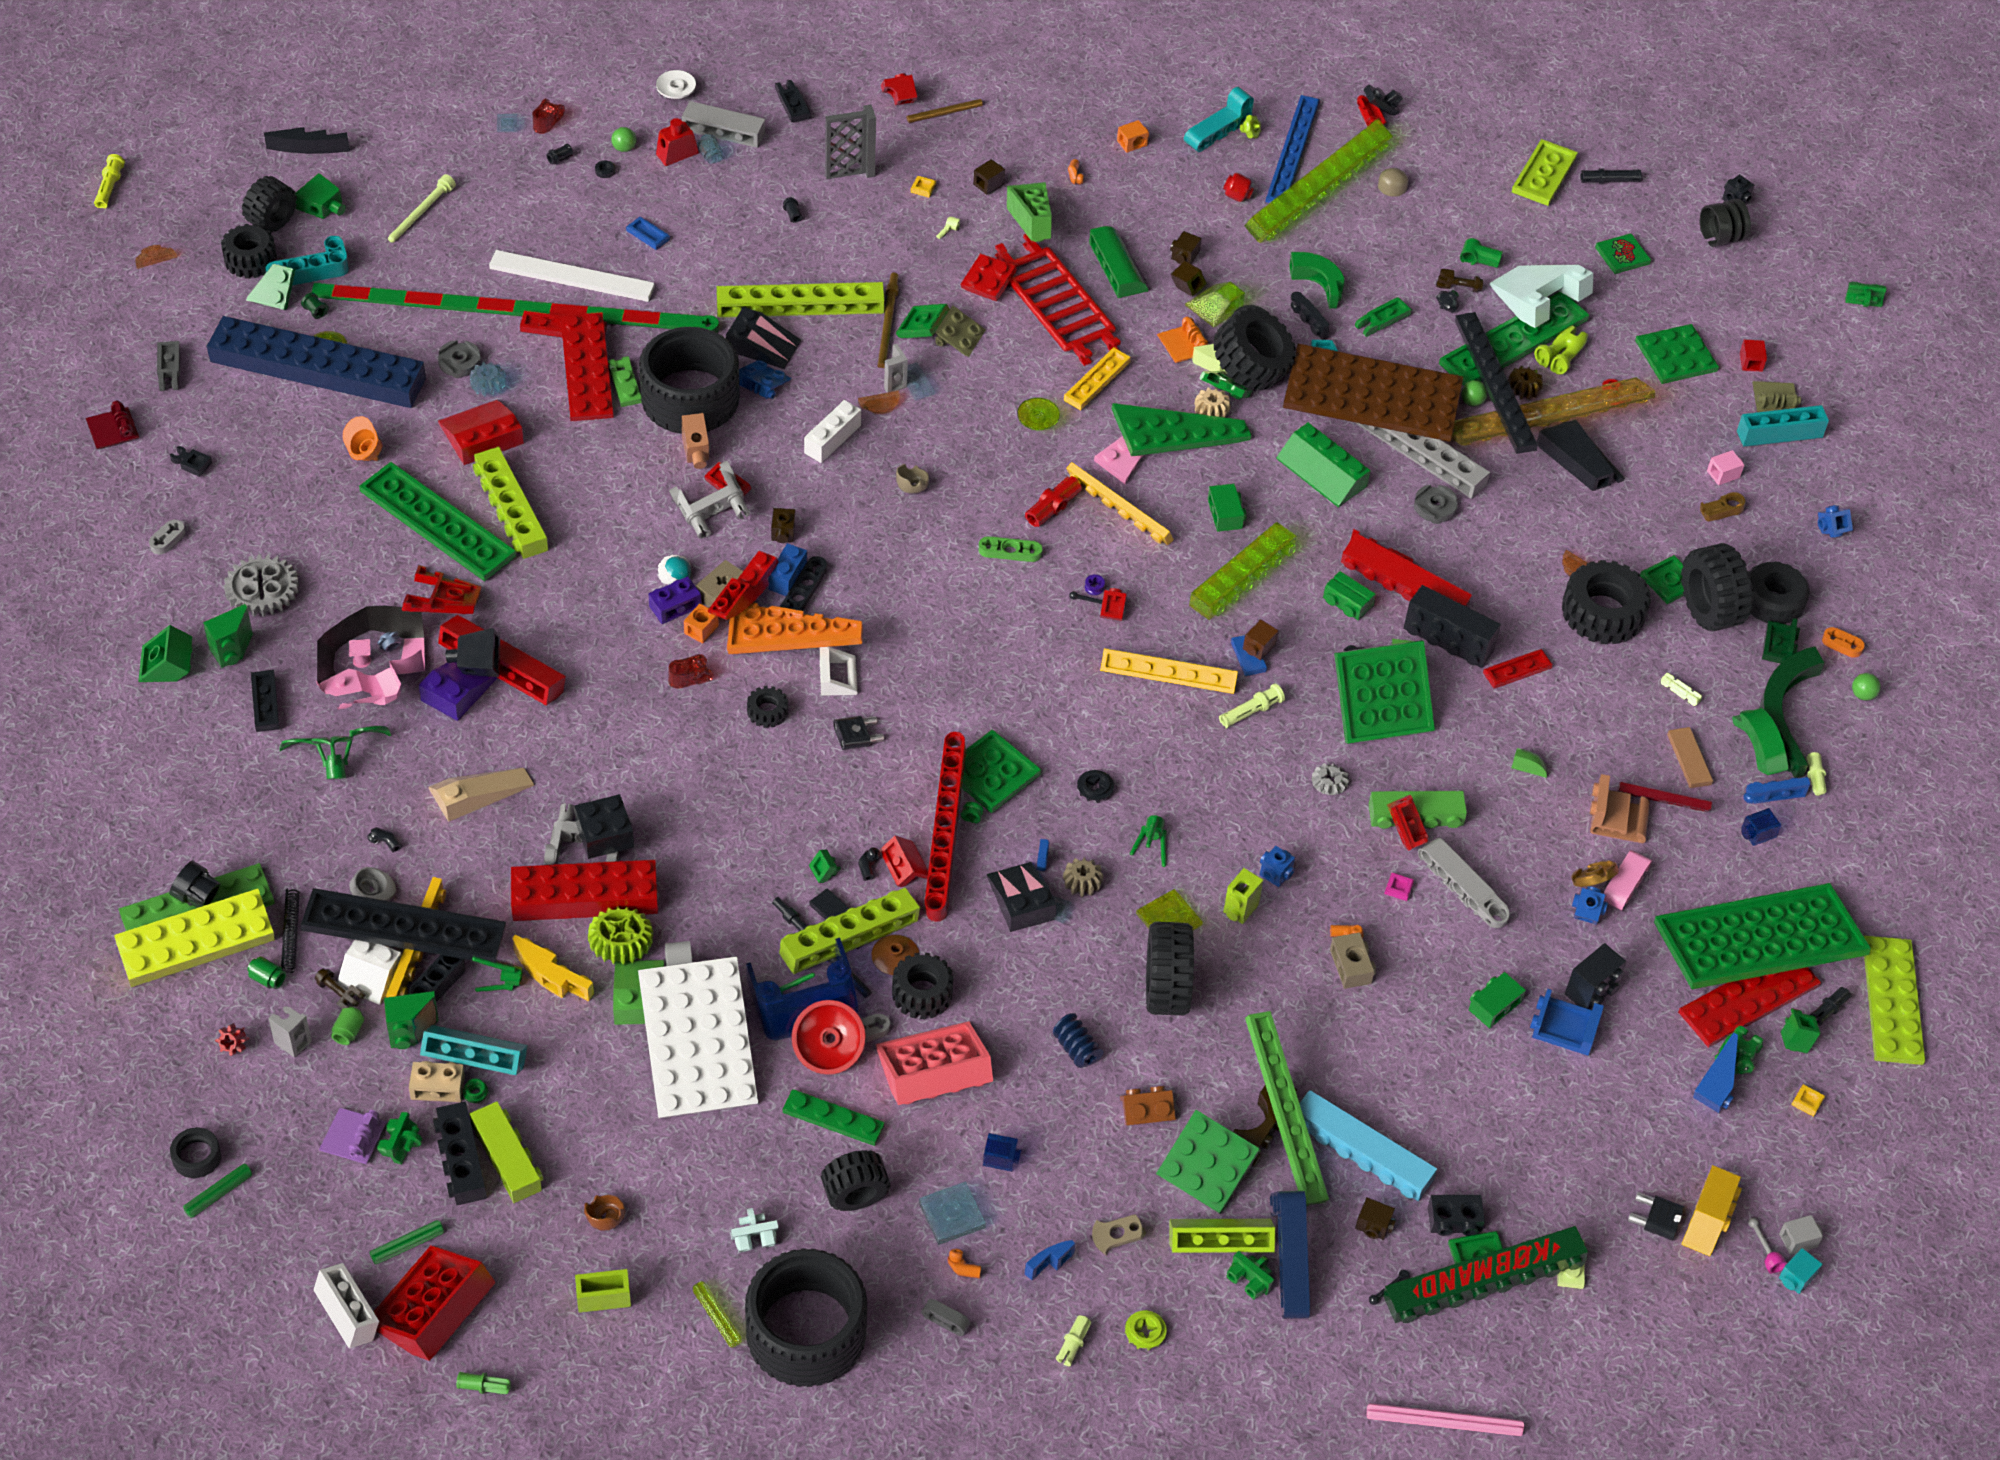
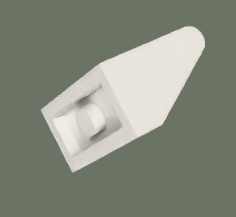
[820,647,857,695]

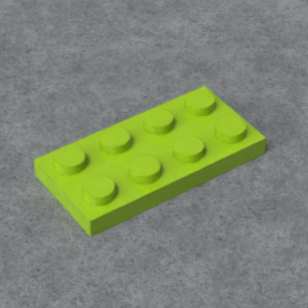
[1511,139,1578,206]

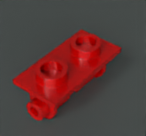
[1357,95,1386,133]

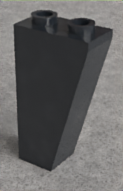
[1537,419,1615,491]

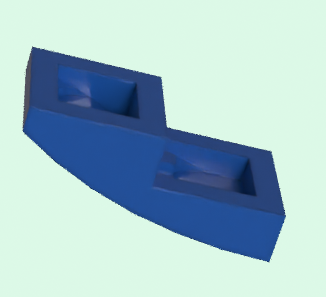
[1025,1240,1075,1280]

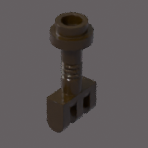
[1436,269,1483,293]
[315,968,366,1009]

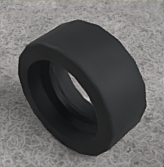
[170,1127,221,1179]

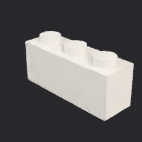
[804,400,861,463]
[314,1263,379,1349]

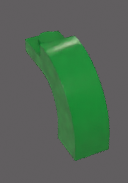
[1289,252,1345,309]
[1732,708,1789,776]

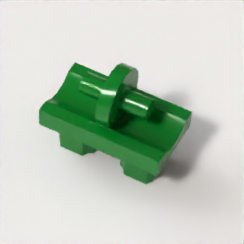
[1845,281,1887,307]
[377,1112,423,1165]
[1226,1251,1274,1300]

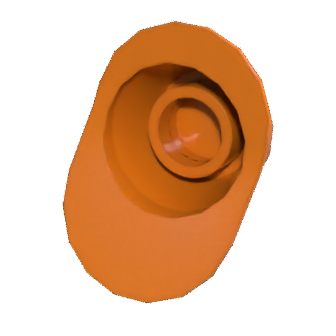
[343,416,382,461]

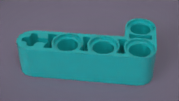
[1183,87,1254,153]
[266,236,349,286]

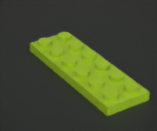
[1864,936,1925,1065]

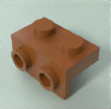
[1120,1086,1176,1126]

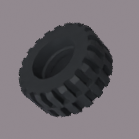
[1214,307,1296,390]
[1681,543,1754,632]
[1562,560,1651,644]
[1146,922,1194,1016]

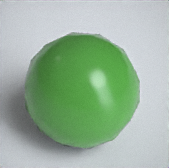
[611,127,637,152]
[1461,380,1488,407]
[1852,673,1881,701]

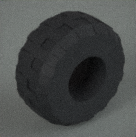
[1749,561,1810,624]

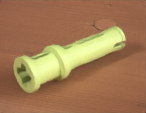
[1219,683,1285,728]

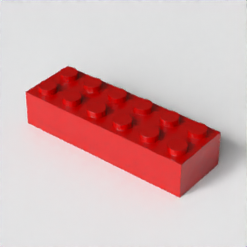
[511,860,658,921]

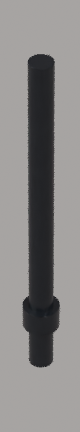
[772,897,872,998]

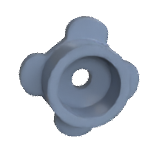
[377,631,401,652]

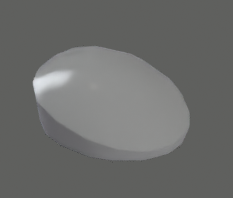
[349,867,396,901]

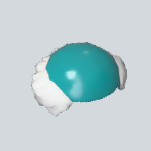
[658,555,691,585]

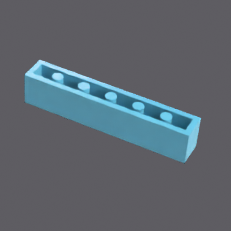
[1299,1090,1437,1201]

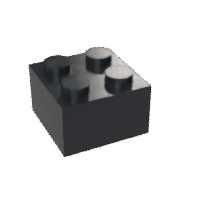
[574,794,634,859]
[1565,943,1626,1010]

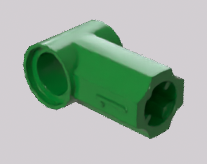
[1460,238,1503,268]

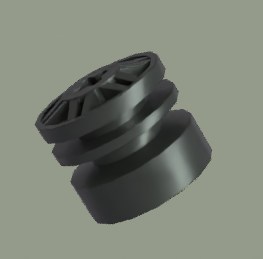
[1699,199,1751,247]

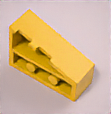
[1681,1165,1742,1256]

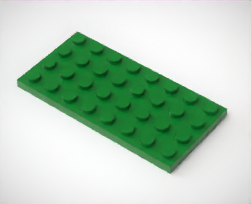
[1654,883,1871,989]

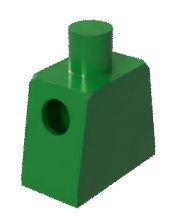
[295,173,346,219]

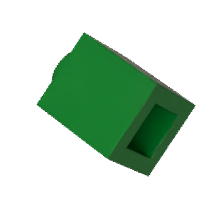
[1780,1008,1820,1054]

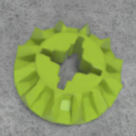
[1125,1310,1167,1351]

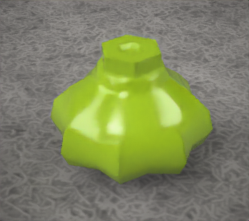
[1240,115,1261,138]

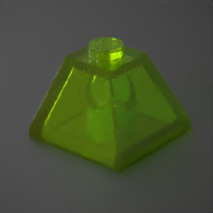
[1185,281,1245,328]

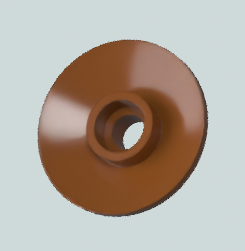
[871,935,919,975]

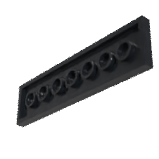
[301,888,506,963]

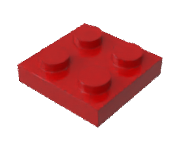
[960,253,1017,302]

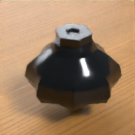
[1436,290,1459,313]

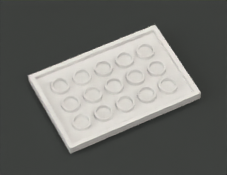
[638,957,758,1119]

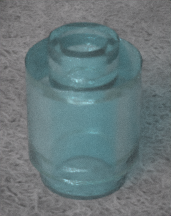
[697,134,723,164]

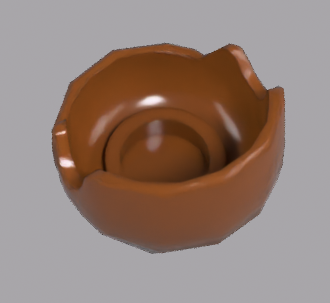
[584,1194,625,1231]

